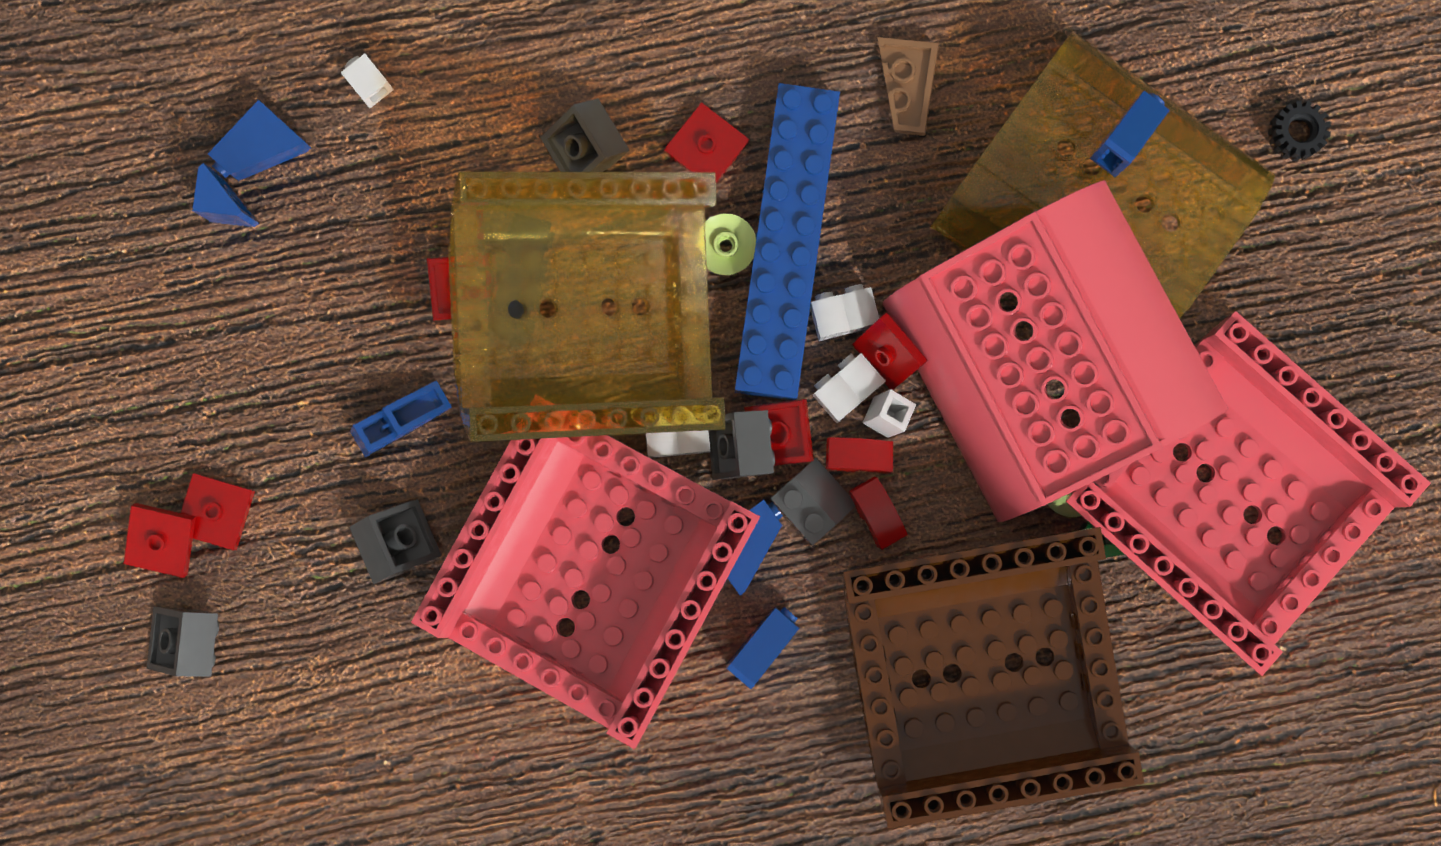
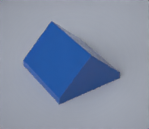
[192,163,259,227]

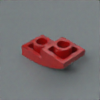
[826,437,893,474]
[849,476,908,550]

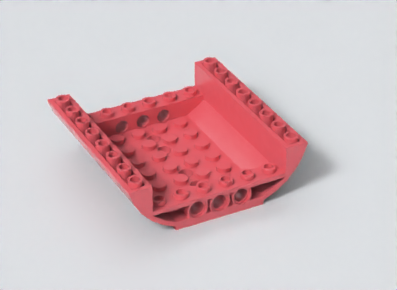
[882,180,1228,522]
[1066,311,1431,676]
[411,396,760,750]

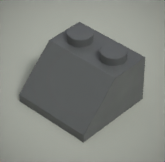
[540,98,630,189]
[707,410,775,480]
[770,458,855,546]
[349,499,442,585]
[146,606,219,677]

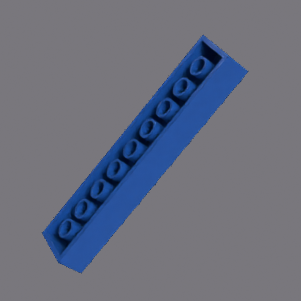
[735,83,840,401]

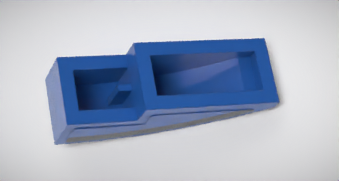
[350,380,452,458]

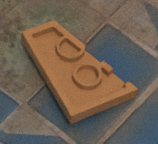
[877,37,939,136]

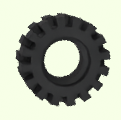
[1268,101,1331,161]

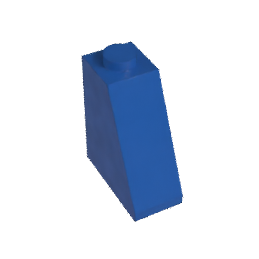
[1090,91,1170,177]
[208,100,311,181]
[728,500,783,595]
[726,606,800,689]

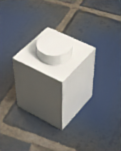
[341,53,394,108]
[863,389,916,438]

